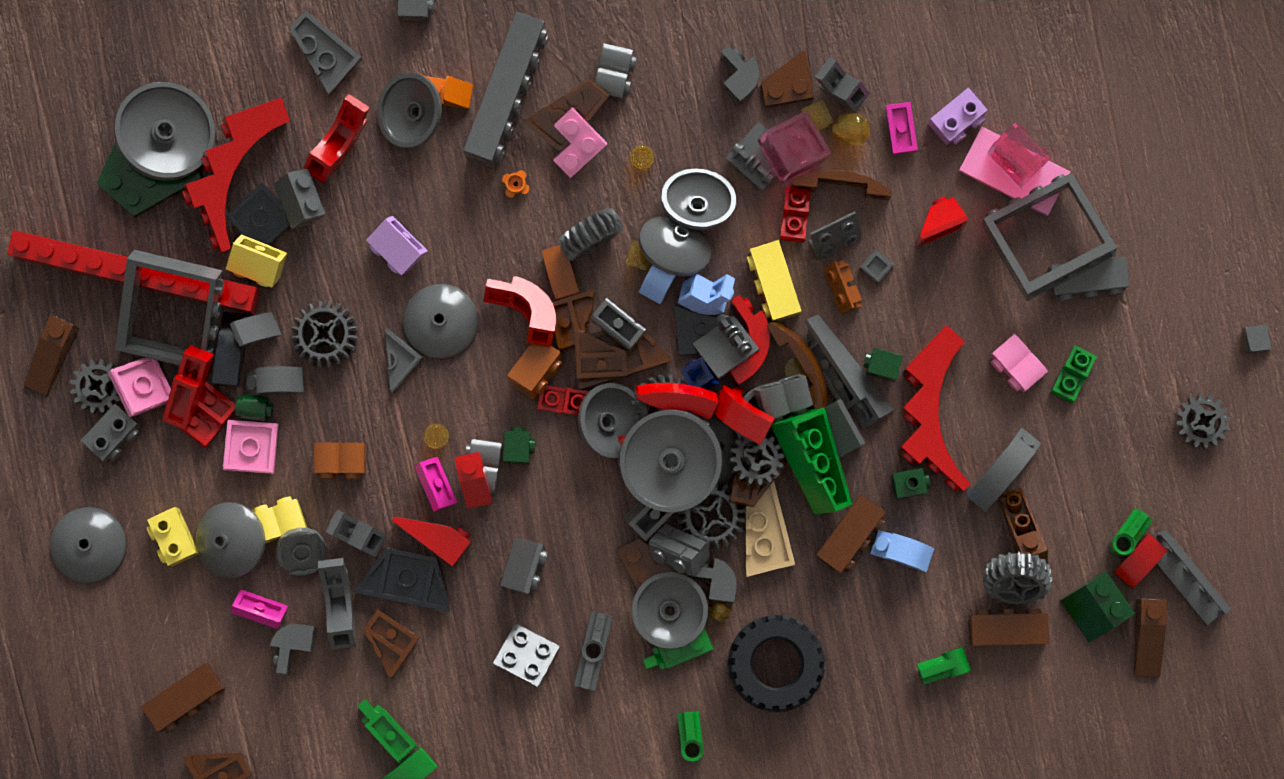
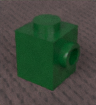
[863,348,903,383]
[503,427,535,464]
[891,468,930,500]

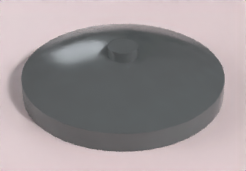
[114,82,215,180]
[620,410,723,512]

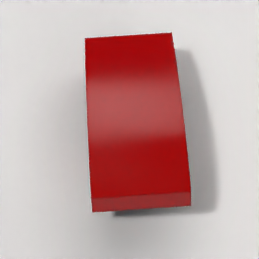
[780,187,811,243]
[536,386,589,416]
[1113,534,1168,589]

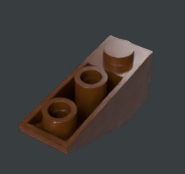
[998,488,1048,564]

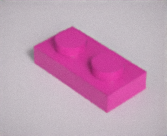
[885,102,918,155]
[414,457,458,512]
[231,589,288,629]

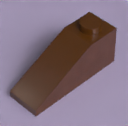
[24,315,80,396]
[1134,599,1167,677]

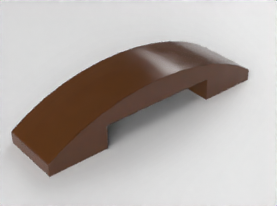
[791,170,892,201]
[767,321,828,409]

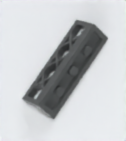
[1154,530,1231,626]

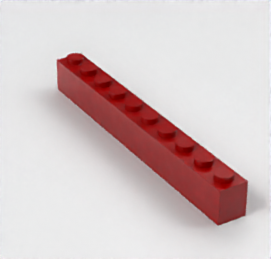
[7,230,261,316]

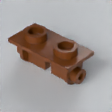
[824,260,862,315]

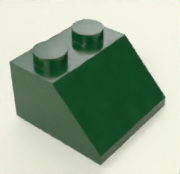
[1060,571,1135,642]

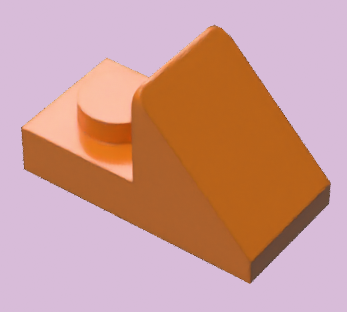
[425,76,473,109]

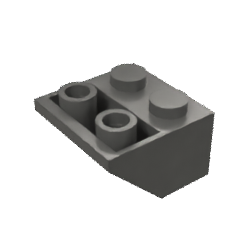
[500,537,548,595]

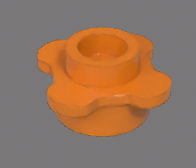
[502,170,530,198]

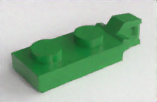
[643,627,713,670]
[357,699,418,763]

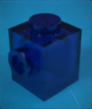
[680,357,719,390]

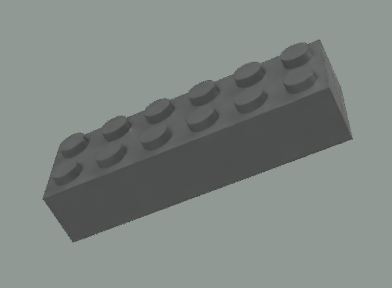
[464,11,549,170]

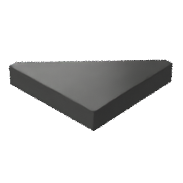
[385,328,423,393]

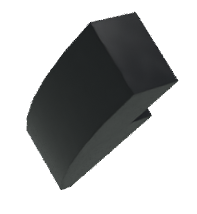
[212,312,249,387]

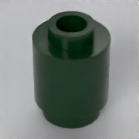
[235,395,274,422]

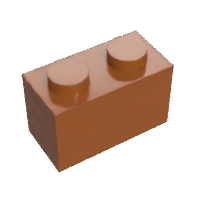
[507,343,563,400]

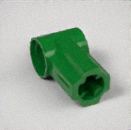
[1108,508,1153,558]
[916,647,971,685]
[677,711,704,762]

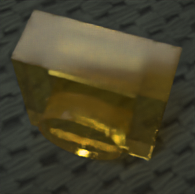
[801,100,833,133]
[625,240,652,272]

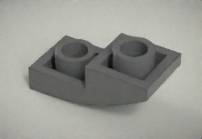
[230,312,282,347]

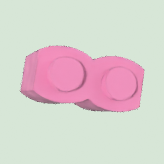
[990,334,1048,393]

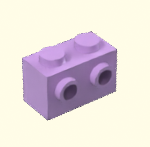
[928,87,988,146]
[366,216,428,275]

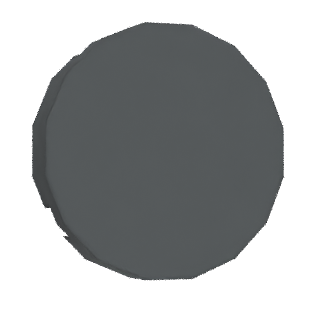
[276,527,327,576]

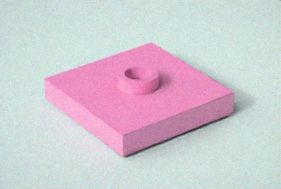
[108,357,171,418]
[223,420,279,474]

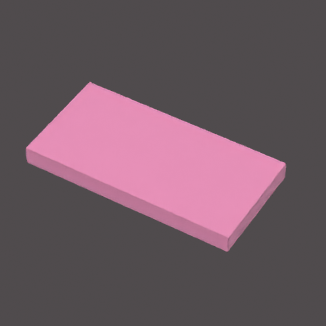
[959,127,1070,217]

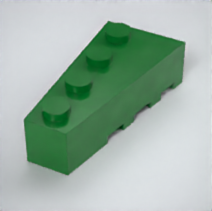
[771,408,852,515]

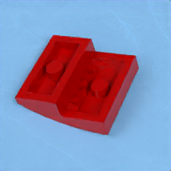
[176,381,236,449]

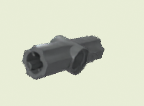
[574,611,613,691]

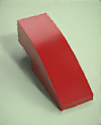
[162,345,214,430]
[635,383,719,420]

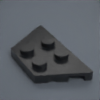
[354,548,450,612]

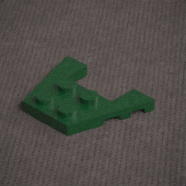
[97,143,202,218]

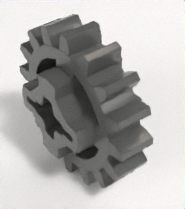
[70,359,122,414]
[1174,394,1231,449]
[728,435,784,487]

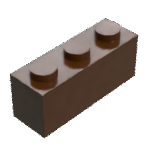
[815,494,886,574]
[969,609,1049,646]
[141,663,225,733]

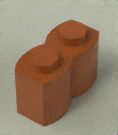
[313,442,366,479]

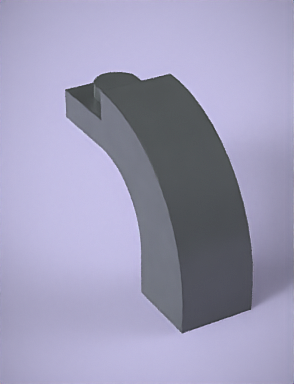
[966,428,1041,512]
[318,558,356,650]

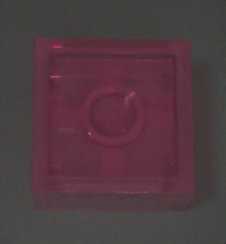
[758,111,832,183]
[987,123,1050,189]

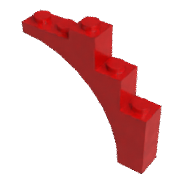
[182,98,290,253]
[899,325,970,493]

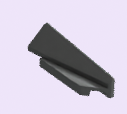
[804,315,894,430]

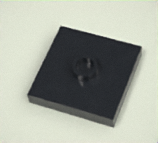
[225,183,290,245]
[674,305,725,356]

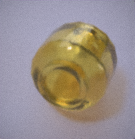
[832,113,870,146]

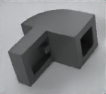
[720,45,759,106]
[815,57,870,113]
[246,366,304,396]
[326,510,387,557]
[686,559,737,603]
[270,624,317,674]

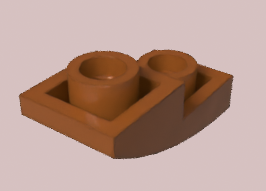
[542,245,580,301]

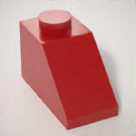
[454,452,492,509]

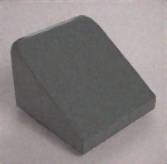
[1241,325,1272,354]

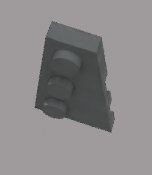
[289,10,362,96]

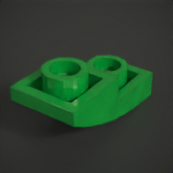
[1050,345,1097,404]
[382,747,437,779]

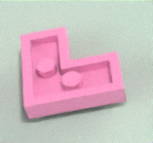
[553,107,607,178]

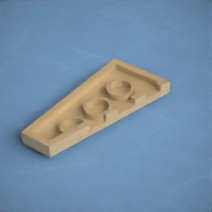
[746,481,795,577]

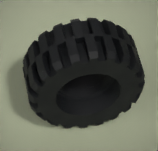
[727,615,826,712]

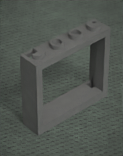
[982,173,1117,302]
[115,250,225,365]

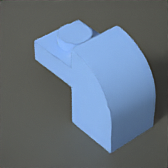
[639,265,676,304]
[678,274,735,315]
[870,530,934,572]

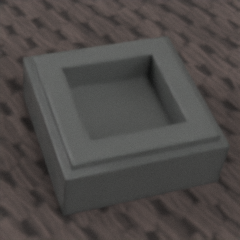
[859,249,894,285]

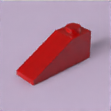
[392,517,472,567]

